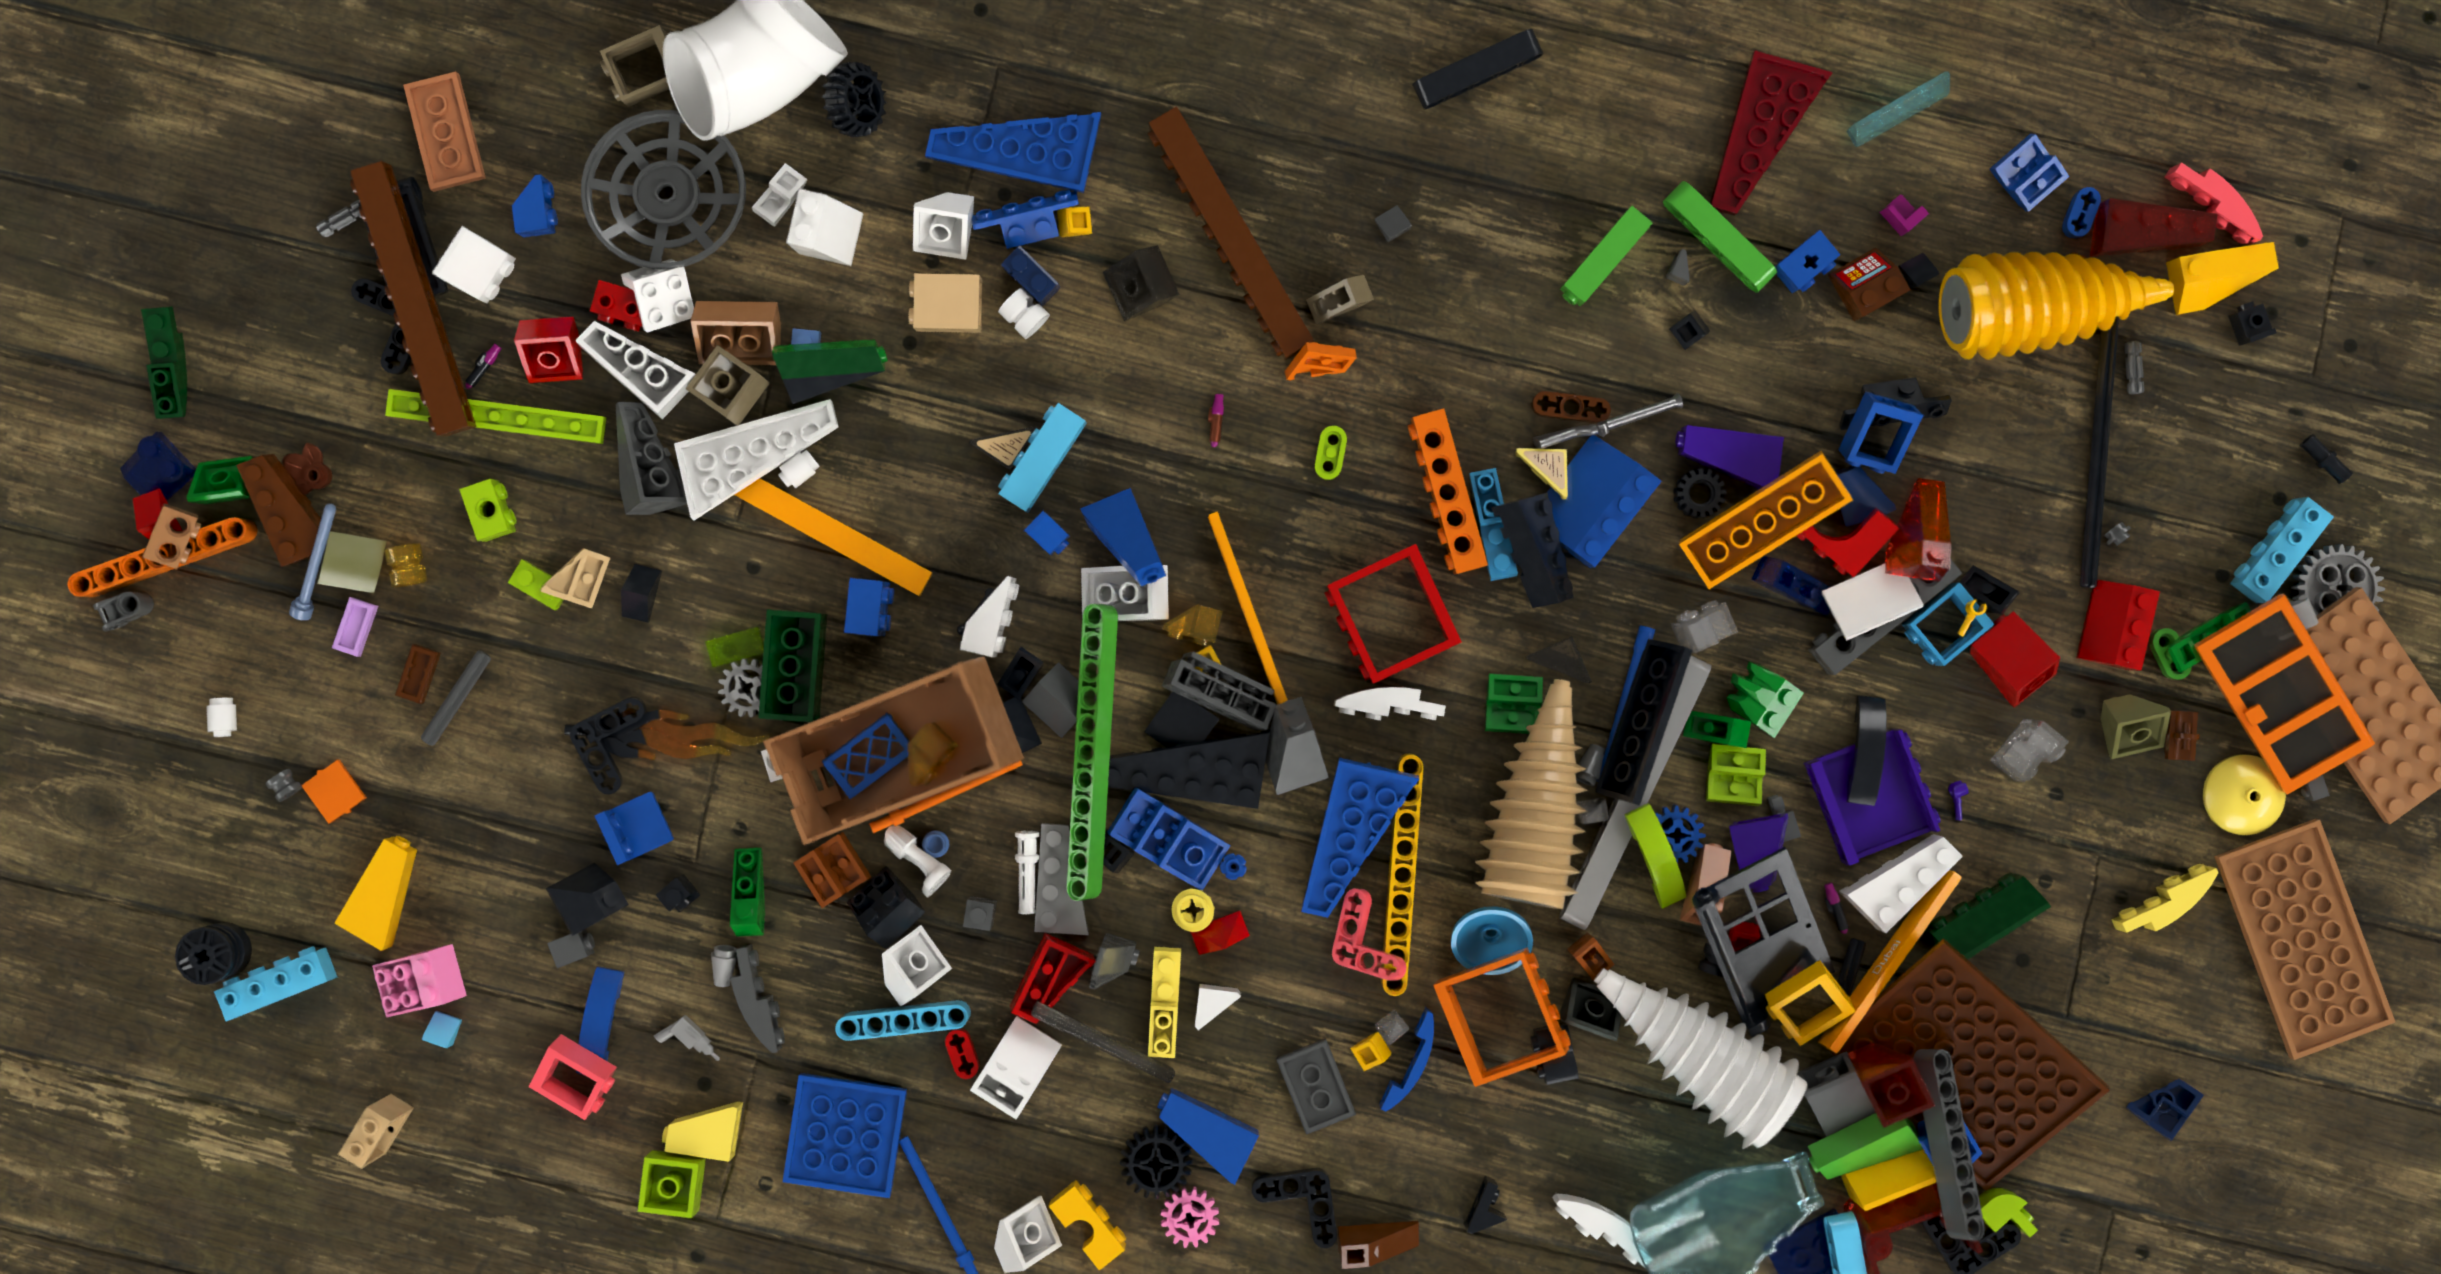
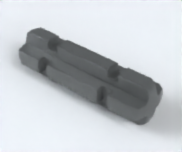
[316,200,361,237]
[2124,341,2145,395]

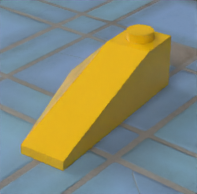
[2166,242,2279,315]

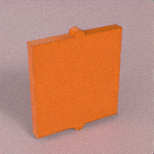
[302,759,367,824]

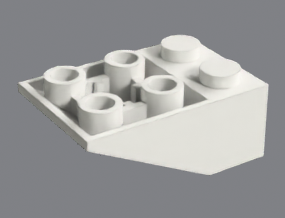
[960,576,1019,657]
[970,1016,1062,1119]

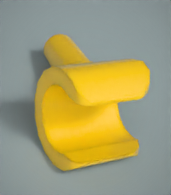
[1957,599,1987,636]

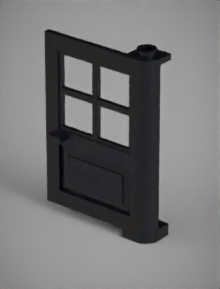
[1692,847,1835,1037]

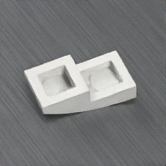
[752,163,807,227]

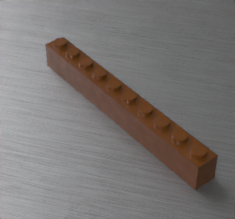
[1147,106,1314,360]
[350,161,477,437]

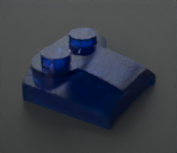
[120,431,196,501]

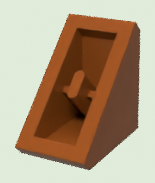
[1567,932,1615,981]

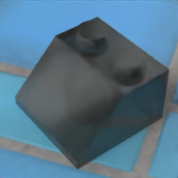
[1103,245,1180,321]

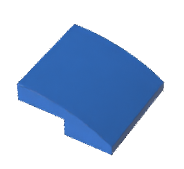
[1990,134,2070,212]

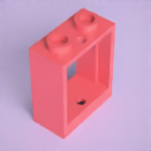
[529,1034,617,1120]

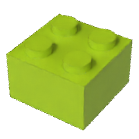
[638,1150,706,1218]

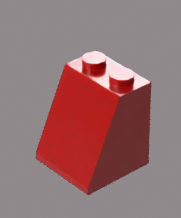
[1970,611,2060,708]

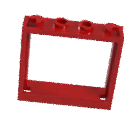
[1324,544,1462,684]

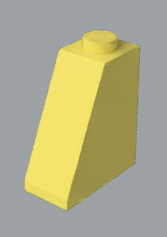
[662,1102,743,1162]

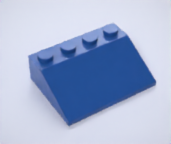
[1547,435,1662,568]

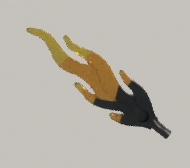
[564,708,770,760]

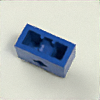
[1774,230,1841,293]

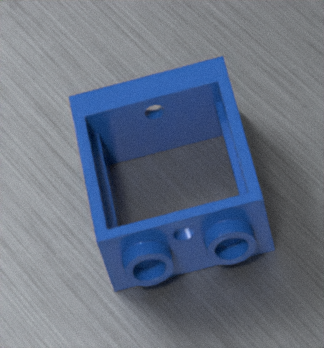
[1838,391,1923,474]

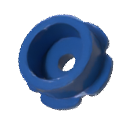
[1220,853,1247,880]

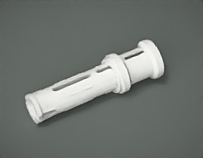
[1015,831,1039,914]

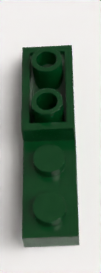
[141,306,187,419]

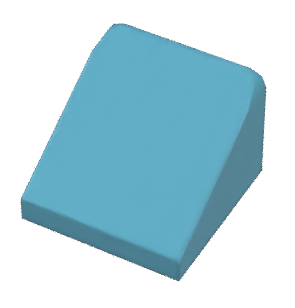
[422,1011,462,1048]

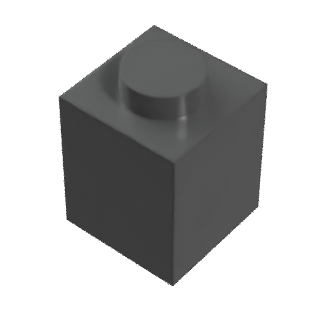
[963,896,997,931]
[547,929,595,968]

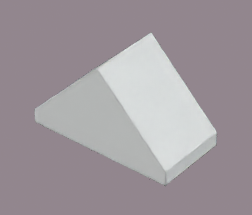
[1195,984,1241,1030]

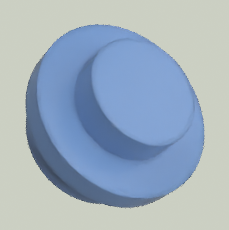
[922,830,949,858]

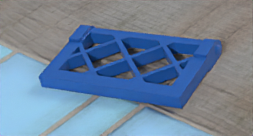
[822,712,916,799]

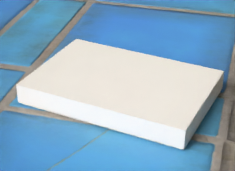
[1822,558,1923,641]

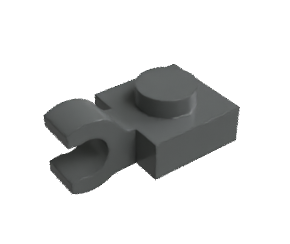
[1767,794,1801,842]

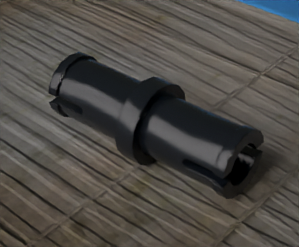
[2299,434,2353,484]

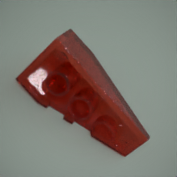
[1885,478,1951,582]

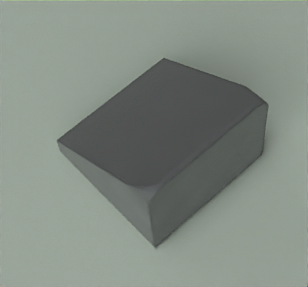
[1374,205,1412,242]
[1666,249,1690,286]

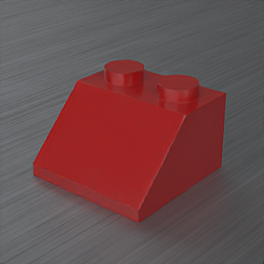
[514,316,583,383]

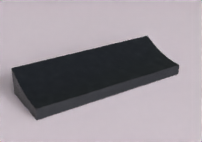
[1595,639,1693,806]

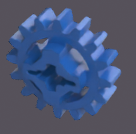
[1655,805,1706,863]

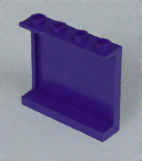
[1804,728,1941,866]

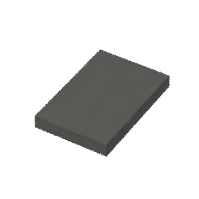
[1276,1038,1356,1135]

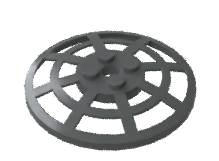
[581,110,746,269]

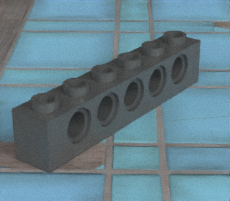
[1808,548,1962,675]

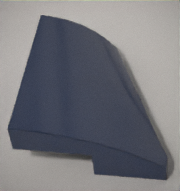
[1835,466,1896,527]
[2126,1079,2204,1141]

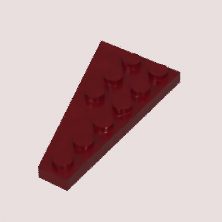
[1710,50,1833,216]

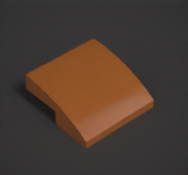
[794,832,871,908]

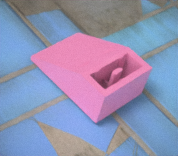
[372,944,467,1018]

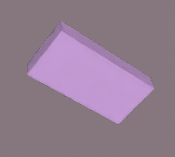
[332,597,378,657]

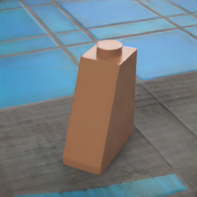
[1680,843,1731,926]

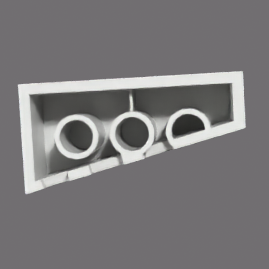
[575,321,696,419]
[1839,834,1963,933]

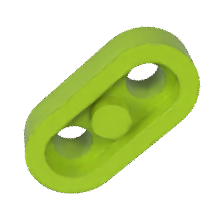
[1314,426,1347,480]

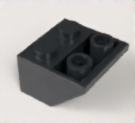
[847,866,925,949]

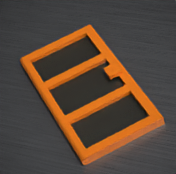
[2194,593,2375,795]

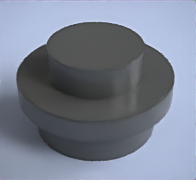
[2104,522,2132,546]

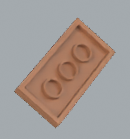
[403,71,486,192]

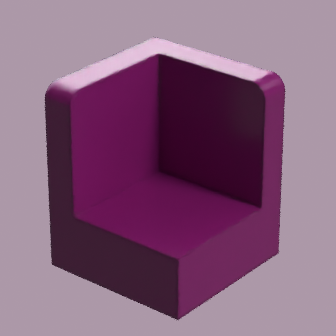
[1880,195,1929,236]

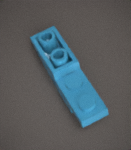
[1469,468,1518,581]

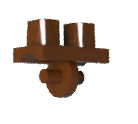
[2164,711,2200,761]

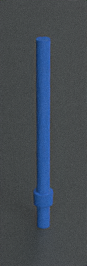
[899,1136,979,1274]

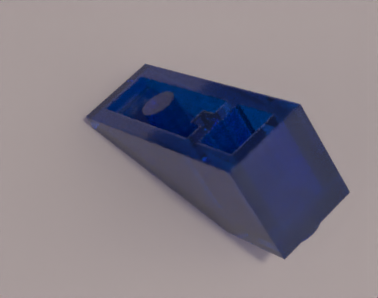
[1751,556,1830,616]

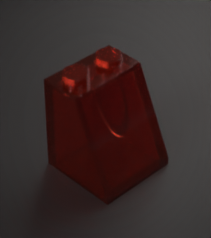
[1848,1042,1936,1128]

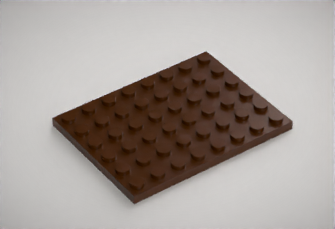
[1827,939,2110,1191]

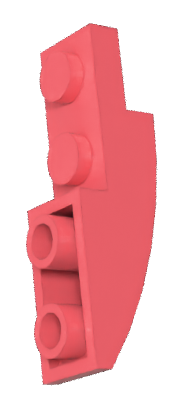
[2165,163,2263,245]

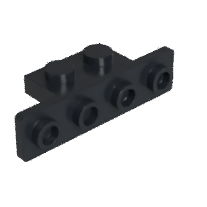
[1839,377,1952,430]

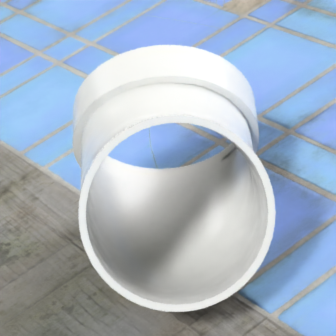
[663,0,848,140]

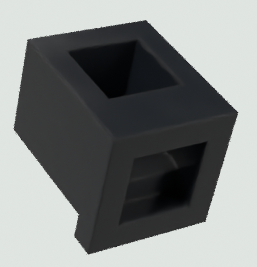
[2228,301,2277,346]
[656,874,701,913]

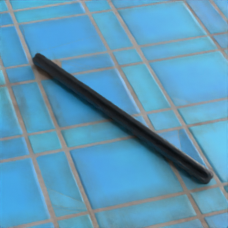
[2080,316,2119,588]

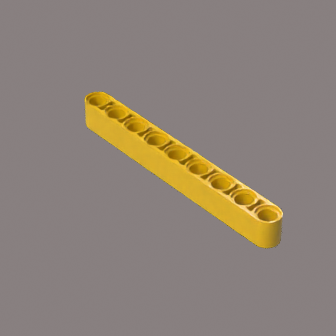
[1381,753,1423,996]

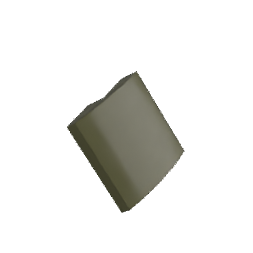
[317,531,386,593]

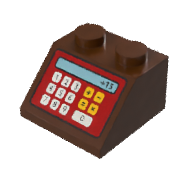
[1828,248,1910,321]

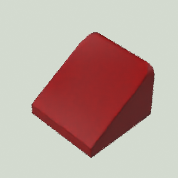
[1728,922,1760,952]

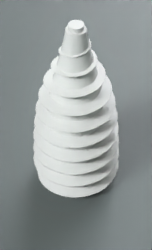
[1594,968,1807,1149]

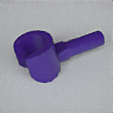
[1948,780,1969,820]

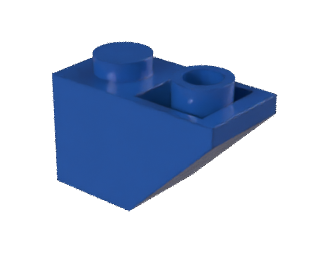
[512,174,558,237]

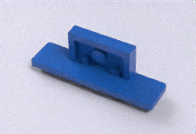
[972,190,1079,249]

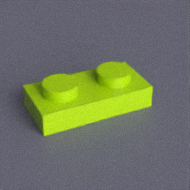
[508,559,564,610]

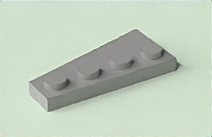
[1034,823,1089,935]

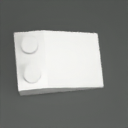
[432,226,516,303]
[1081,565,1169,621]

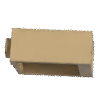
[338,1094,414,1169]

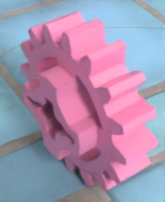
[1161,1187,1219,1248]

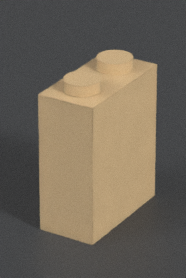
[909,273,982,333]

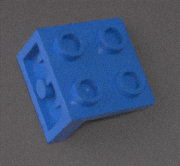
[595,792,674,865]

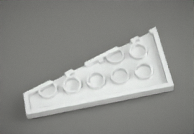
[674,399,839,521]

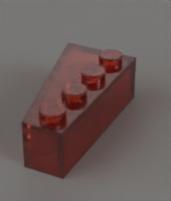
[2090,198,2218,257]

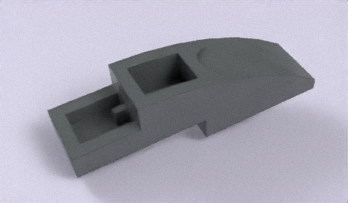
[730,944,785,1053]

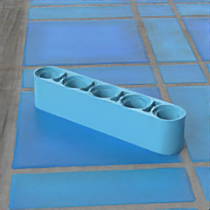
[835,1000,971,1041]
[1824,1211,1867,1274]

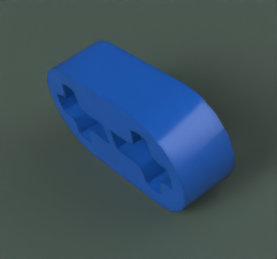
[2062,187,2101,239]

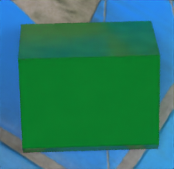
[186,456,253,505]

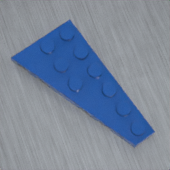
[1301,758,1419,918]

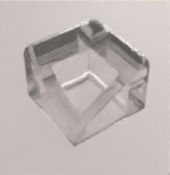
[1576,797,1609,825]
[1375,1009,1409,1045]

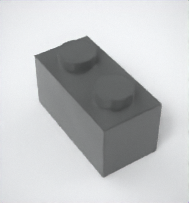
[2295,763,2330,801]

